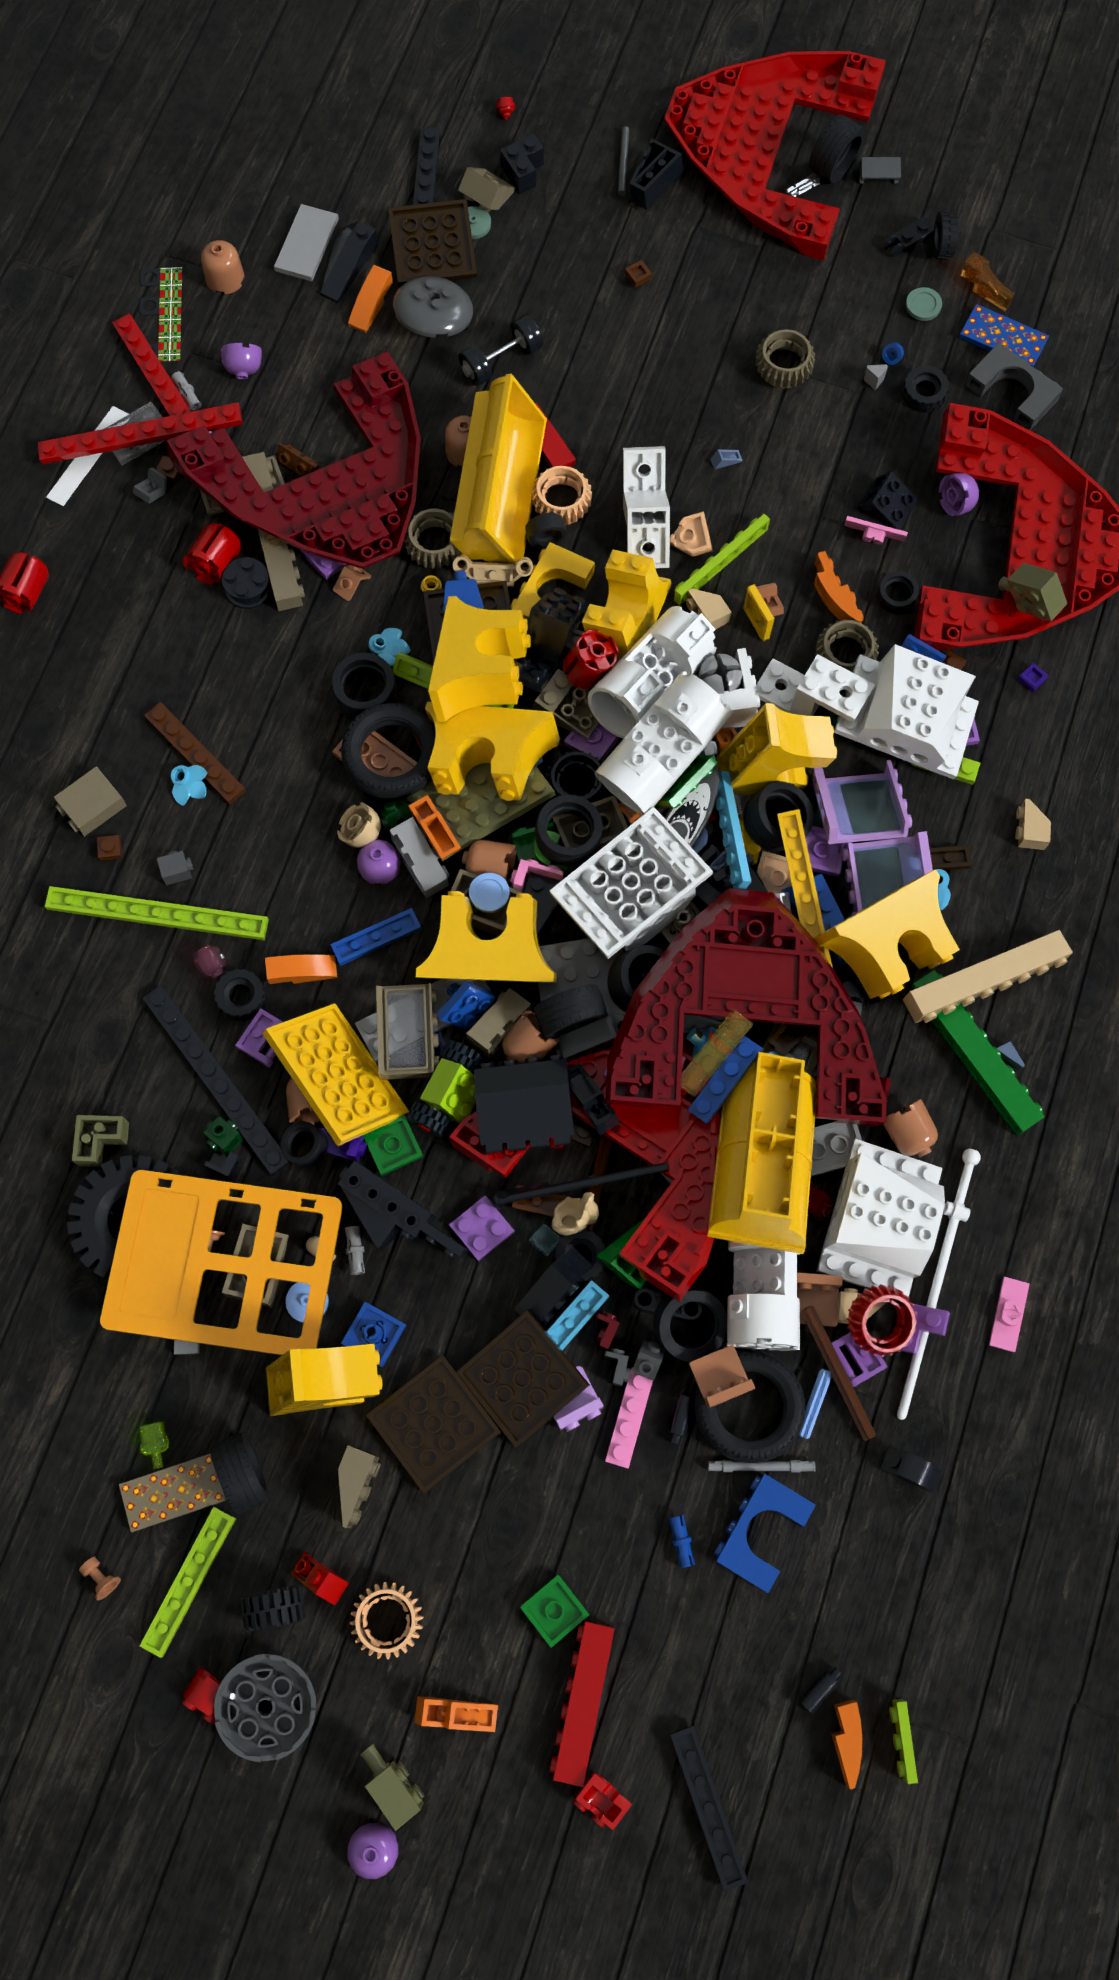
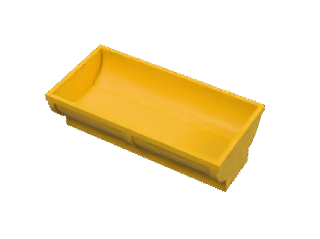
[450,374,547,565]
[707,1052,816,1254]

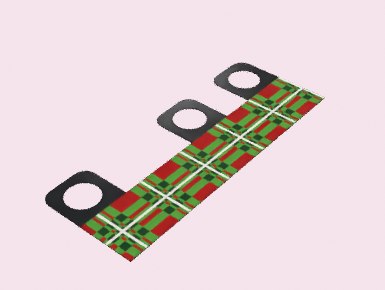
[139,267,182,361]

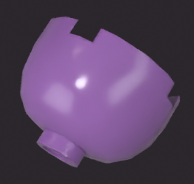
[221,343,262,379]
[939,473,979,516]
[357,839,401,884]
[347,1822,399,1879]

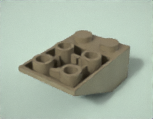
[531,668,599,739]
[338,1446,381,1528]

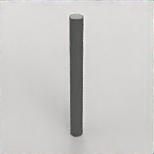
[618,127,629,196]

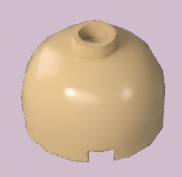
[337,802,381,848]

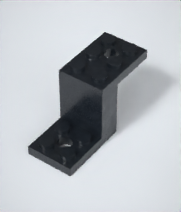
[514,588,590,693]

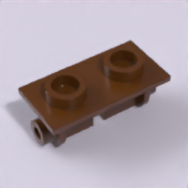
[277,443,319,477]

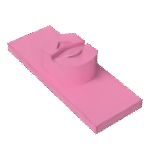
[844,516,908,545]
[989,1277,1029,1353]

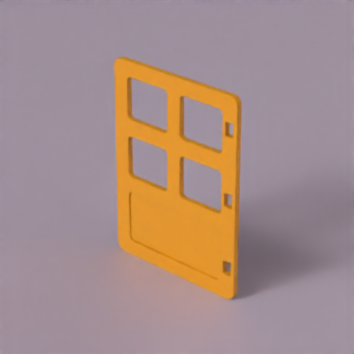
[100,1170,342,1355]

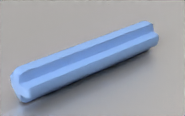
[798,1369,832,1439]

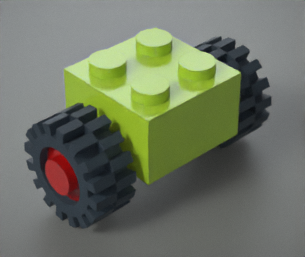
[406,1040,484,1138]

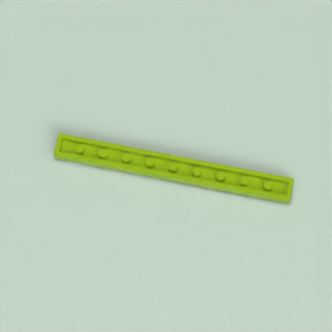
[45,886,269,940]

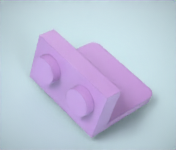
[554,1366,604,1432]

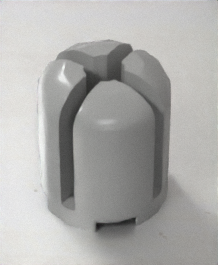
[698,654,742,694]

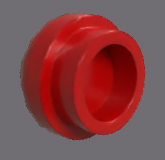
[496,97,515,120]

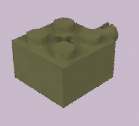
[998,563,1067,621]
[360,1744,424,1831]

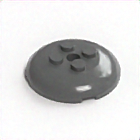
[393,276,473,338]
[214,1654,316,1762]

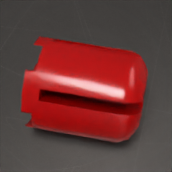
[183,523,241,585]
[0,552,49,614]
[563,630,619,689]

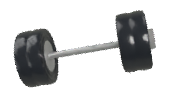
[459,314,544,386]

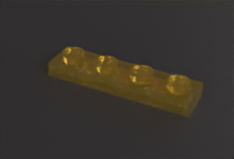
[681,1009,753,1097]

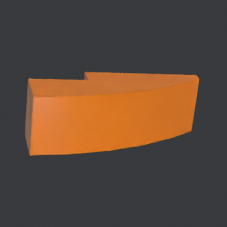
[348,265,393,333]
[408,795,461,860]
[265,955,338,984]
[831,1700,862,1789]

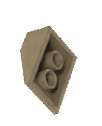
[222,1224,289,1308]

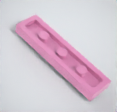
[605,1367,653,1469]

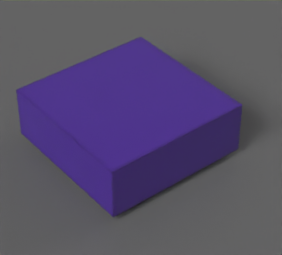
[1018,663,1049,692]

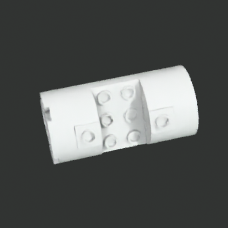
[588,606,717,739]
[595,671,733,816]
[727,1240,800,1351]

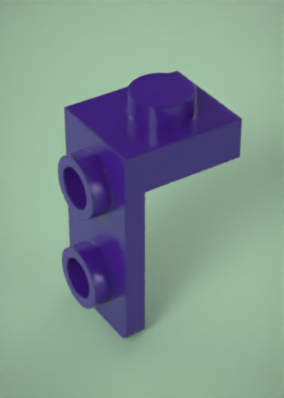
[321,1128,367,1162]

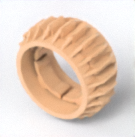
[531,466,592,525]
[350,1582,424,1659]

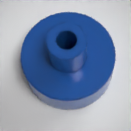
[882,342,904,365]

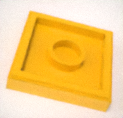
[743,584,775,641]

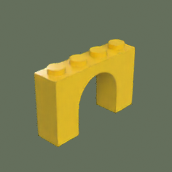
[510,542,595,621]

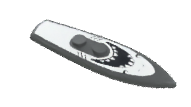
[664,766,720,848]

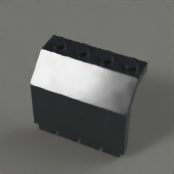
[474,1054,575,1154]

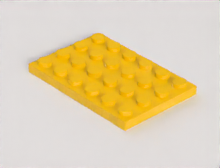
[262,1003,409,1146]

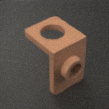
[333,565,371,601]

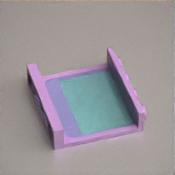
[812,760,912,844]
[842,831,933,916]

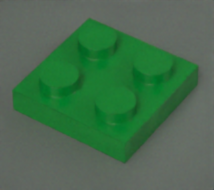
[363,1115,423,1176]
[520,1574,589,1648]

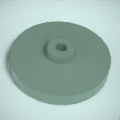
[468,206,491,239]
[906,287,942,321]

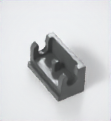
[858,157,901,184]

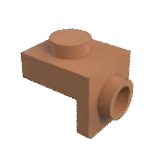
[757,583,784,617]

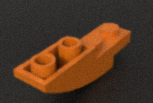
[814,551,863,623]

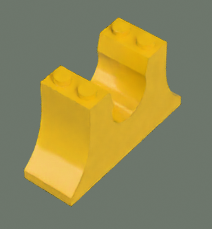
[582,550,672,671]
[428,596,531,722]
[425,702,560,801]
[714,703,837,798]
[814,869,960,999]
[416,891,557,983]
[266,1344,382,1416]

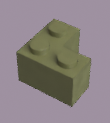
[72,1115,129,1167]

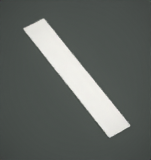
[46,406,130,506]

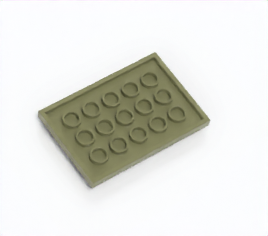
[403,763,555,861]

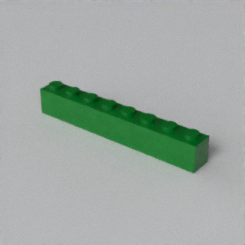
[909,970,1045,1136]

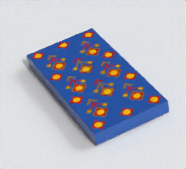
[959,304,1049,367]

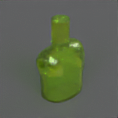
[139,1422,169,1470]

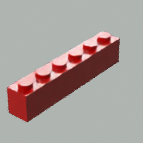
[549,1621,615,1787]

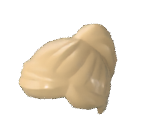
[552,1192,599,1236]

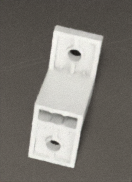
[623,446,670,568]
[699,648,760,758]
[754,654,875,723]

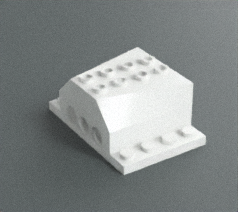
[834,644,979,779]
[550,807,713,959]
[816,1139,945,1296]

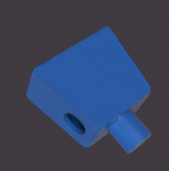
[443,571,484,615]

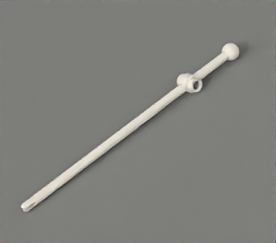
[897,1149,981,1420]

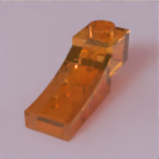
[961,252,1015,311]

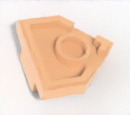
[670,511,712,557]
[757,851,792,894]

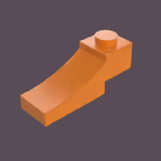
[414,1696,498,1732]

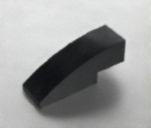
[568,1062,620,1135]

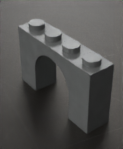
[965,343,1063,430]

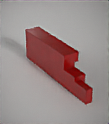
[535,402,576,468]

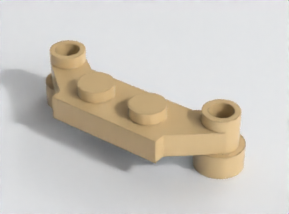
[453,554,533,587]

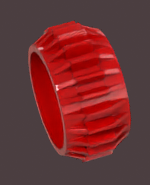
[847,1284,917,1357]

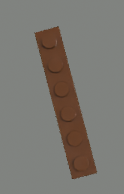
[144,702,246,805]

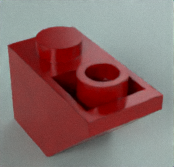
[291,1552,349,1605]

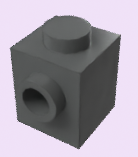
[157,851,194,885]

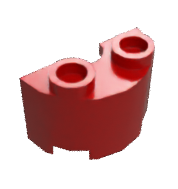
[182,1667,221,1725]
[573,1772,632,1830]

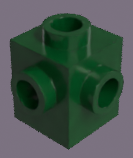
[379,798,417,830]
[203,1116,243,1157]

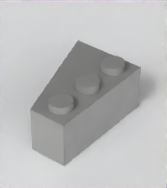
[390,817,450,899]

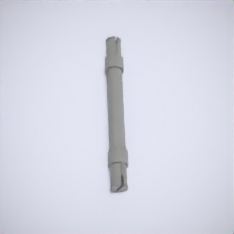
[708,1460,815,1472]

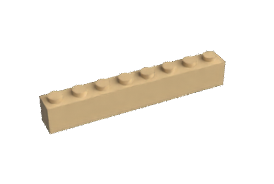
[903,930,1073,1023]

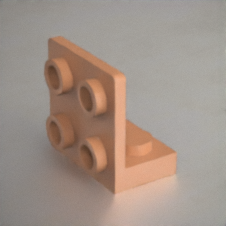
[797,1273,843,1327]
[689,1345,755,1409]

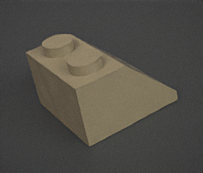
[458,167,516,212]

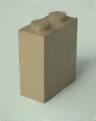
[54,766,127,837]

